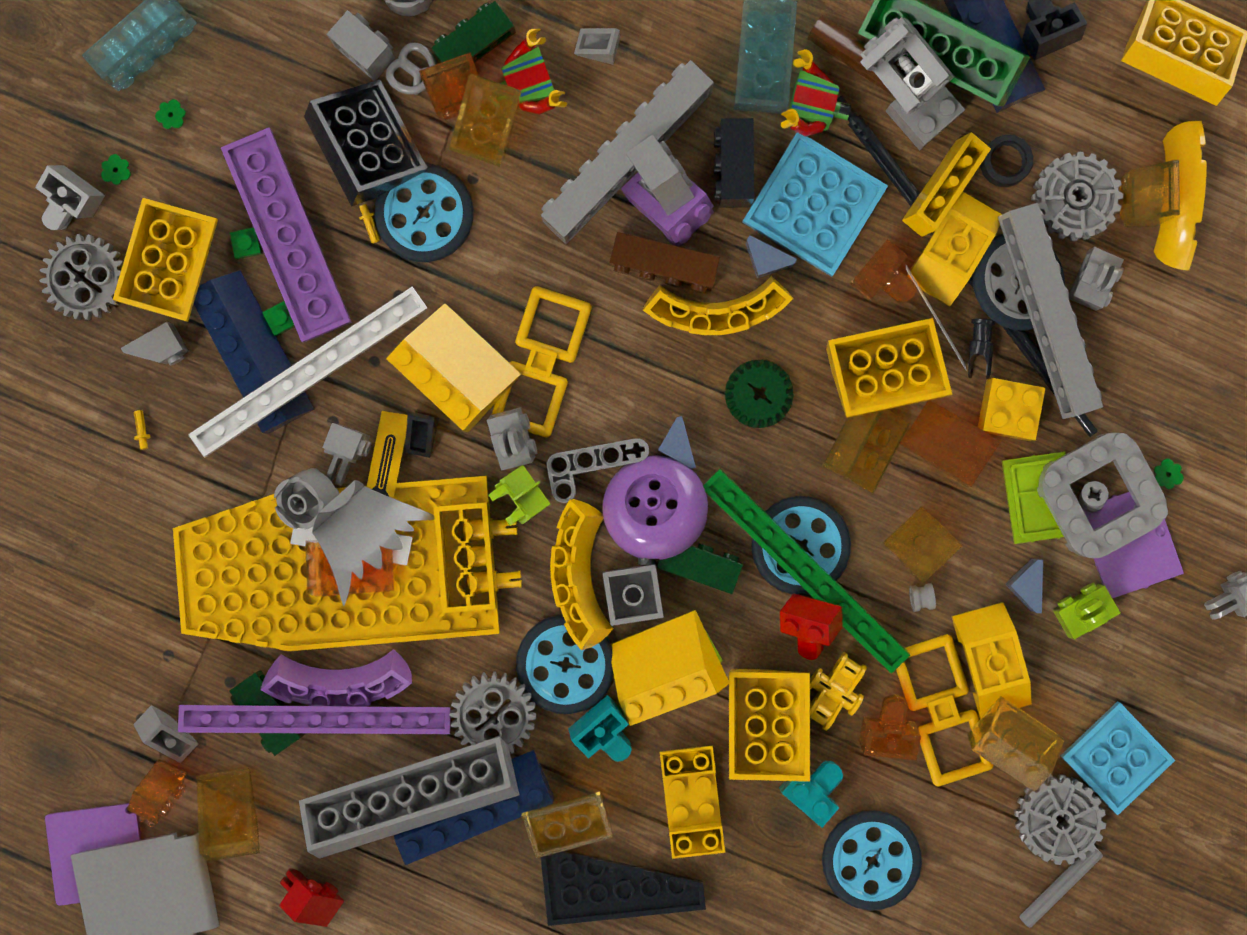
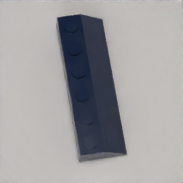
[944,0,1045,113]
[194,271,315,434]
[394,750,554,865]

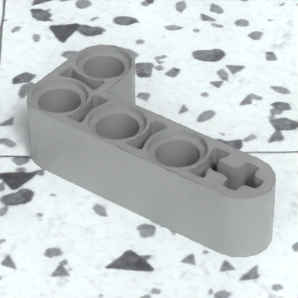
[547,439,649,503]

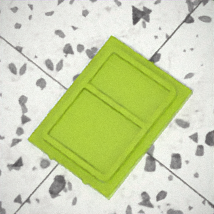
[1002,452,1071,544]

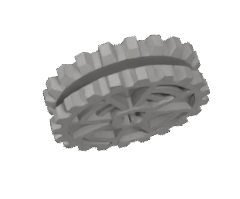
[1031,152,1123,241]
[1014,774,1106,865]

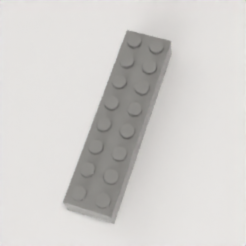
[541,60,714,244]
[299,737,519,859]

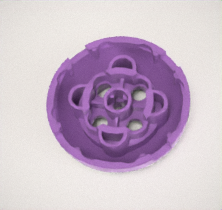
[602,455,708,560]

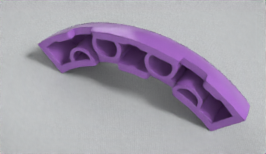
[261,649,412,707]

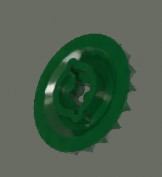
[725,359,794,428]

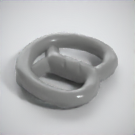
[386,43,438,95]

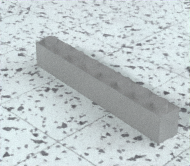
[998,203,1103,419]

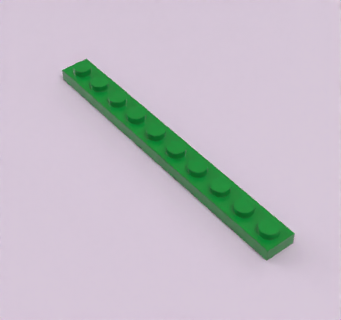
[703,468,910,674]

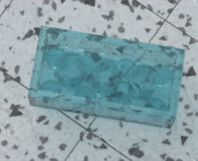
[82,0,197,91]
[733,0,797,114]

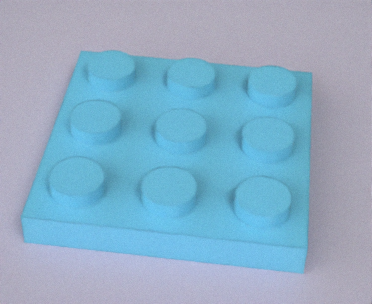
[1061,701,1175,815]

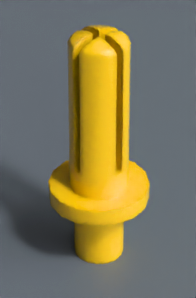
[359,204,380,243]
[134,410,150,450]

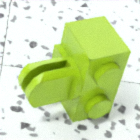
[1053,583,1120,640]

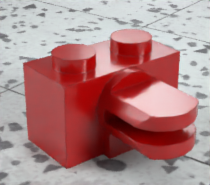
[780,593,842,660]
[279,868,344,927]

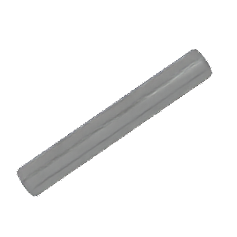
[1020,849,1103,928]

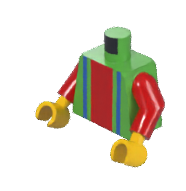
[491,29,567,114]
[781,49,851,137]

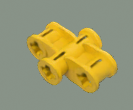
[810,652,867,731]

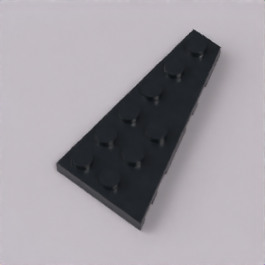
[540,845,706,926]

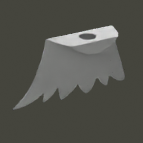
[312,480,434,606]

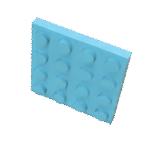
[742,133,888,277]

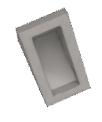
[574,28,620,65]

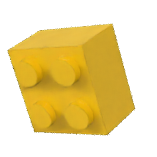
[977,378,1045,441]

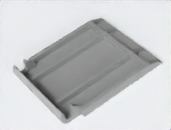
[71,832,220,935]

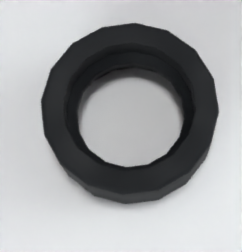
[980,134,1034,187]

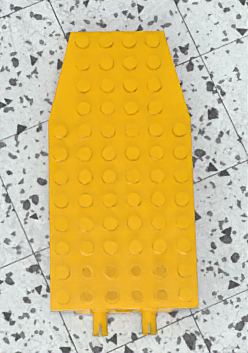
[173,476,522,651]

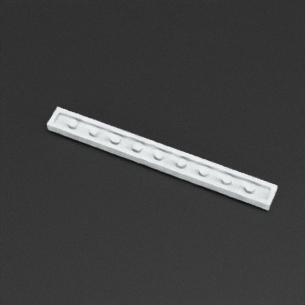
[188,287,427,458]

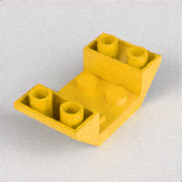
[904,191,1002,307]
[951,602,1032,719]
[660,745,725,859]

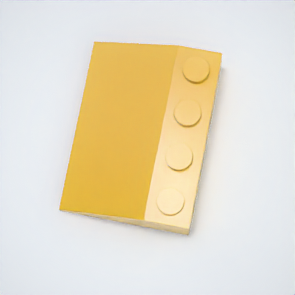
[1121,0,1247,106]
[113,198,218,322]
[386,303,522,433]
[826,318,952,418]
[611,610,730,726]
[729,669,810,781]

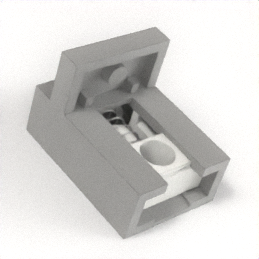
[860,17,955,113]

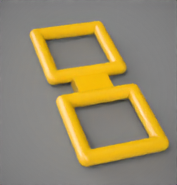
[491,286,592,438]
[896,634,993,787]

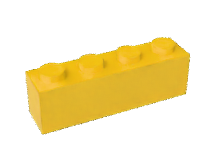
[902,132,991,237]

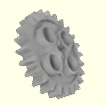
[39,234,124,320]
[450,671,536,753]

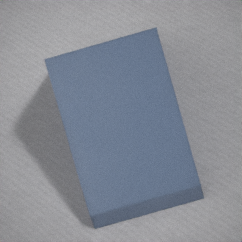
[745,235,797,278]
[658,416,696,469]
[1005,559,1043,613]

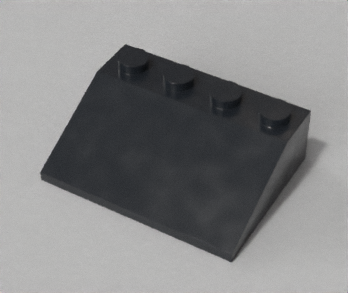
[304,79,428,207]

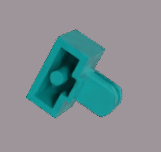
[568,695,632,762]
[779,761,843,828]

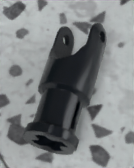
[968,319,995,379]

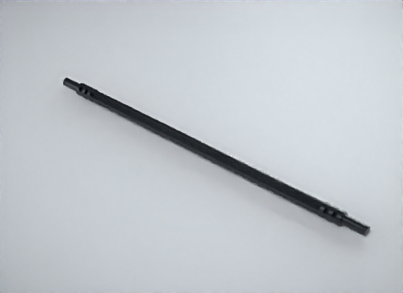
[837,96,1098,437]

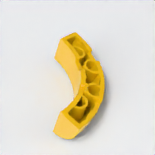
[1153,121,1207,270]
[643,276,793,335]
[550,499,613,650]

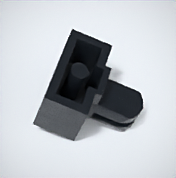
[1022,0,1088,60]

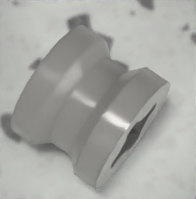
[1079,481,1108,512]
[909,583,936,612]

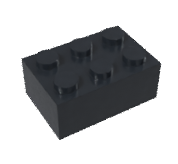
[714,118,754,208]

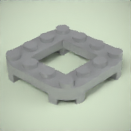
[1037,433,1168,558]

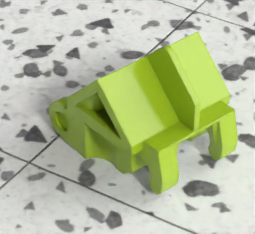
[488,465,550,526]

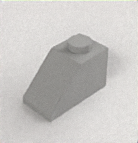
[121,322,189,366]
[133,705,198,763]

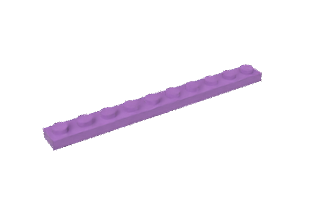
[178,705,450,734]

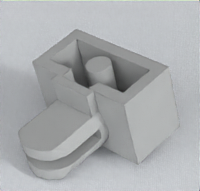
[35,165,105,230]
[1069,247,1124,311]
[487,407,537,471]
[322,423,372,486]
[1204,571,1247,620]

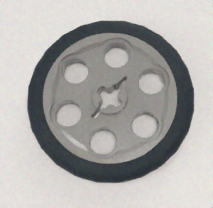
[973,234,1065,330]

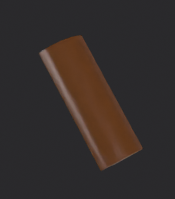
[808,15,907,97]

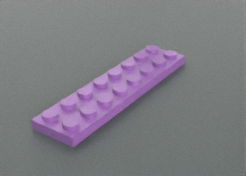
[221,128,352,343]

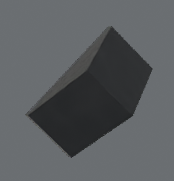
[405,411,439,458]

